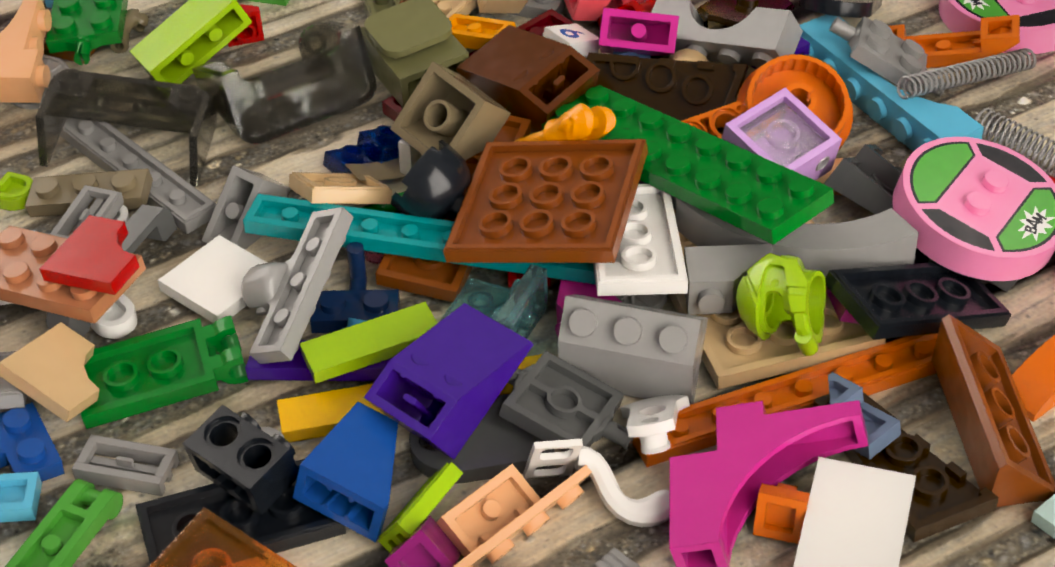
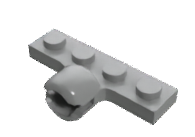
[241,207,354,364]

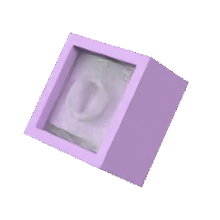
[722,88,842,180]

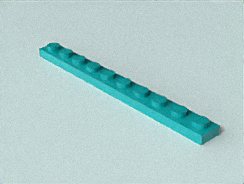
[243,194,596,284]

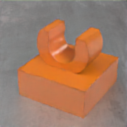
[752,483,810,544]

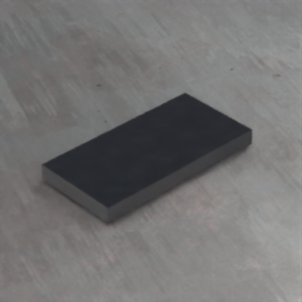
[825,262,1012,340]
[135,459,346,567]

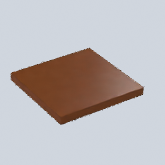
[443,139,648,263]

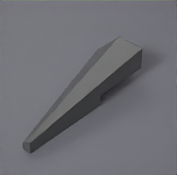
[824,144,1019,292]

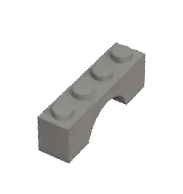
[651,0,803,68]

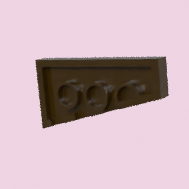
[587,52,748,134]
[813,392,999,542]

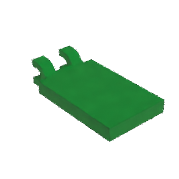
[81,315,250,429]

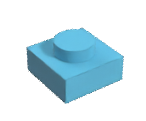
[0,472,42,523]

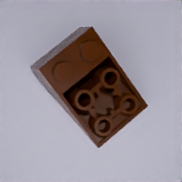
[456,25,600,133]

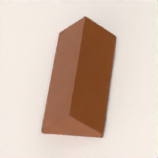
[932,314,1055,507]

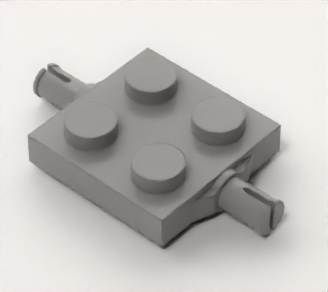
[829,16,946,98]

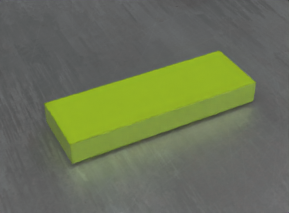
[299,302,437,384]

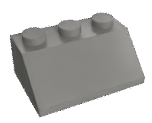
[558,294,708,405]

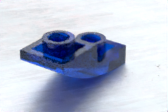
[323,125,402,173]

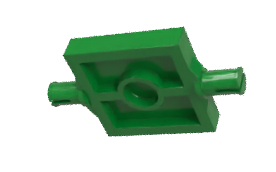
[45,0,128,65]

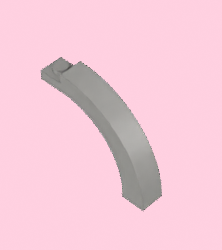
[671,195,919,278]

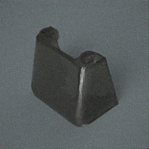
[192,20,377,145]

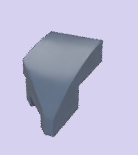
[828,372,901,460]

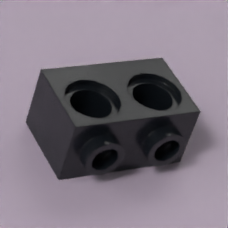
[183,405,299,516]

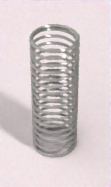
[974,108,1055,178]

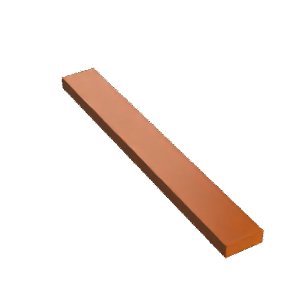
[632,333,938,467]

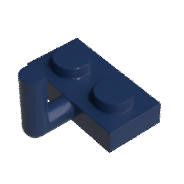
[310,242,400,333]

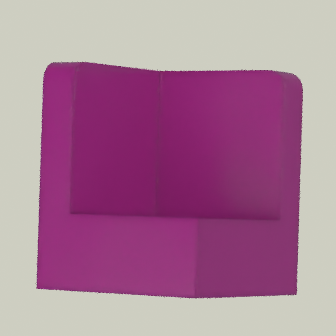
[384,516,461,567]

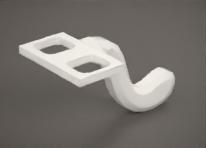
[523,439,670,527]

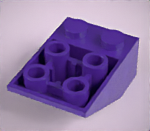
[364,303,534,460]

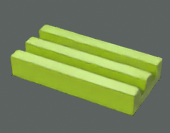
[378,462,463,552]

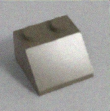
[390,62,511,160]

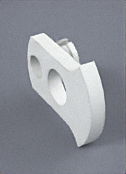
[620,395,690,455]

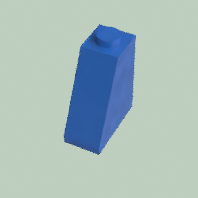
[293,402,398,542]

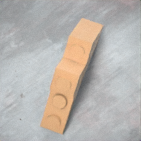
[0,0,52,103]

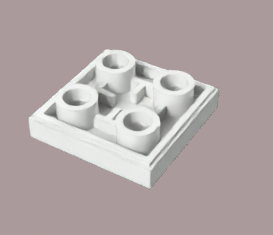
[158,235,267,323]

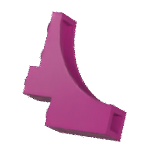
[669,400,869,567]

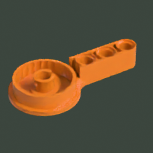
[682,54,853,151]

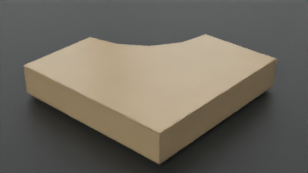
[0,322,100,422]

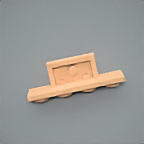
[437,464,592,567]

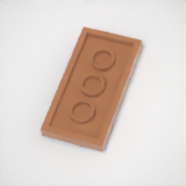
[0,225,146,324]

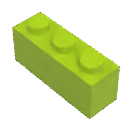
[129,0,252,95]

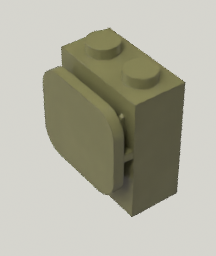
[358,0,469,108]

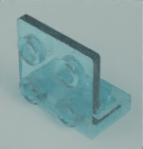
[439,264,548,339]

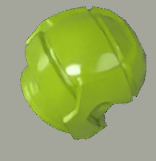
[736,253,826,356]

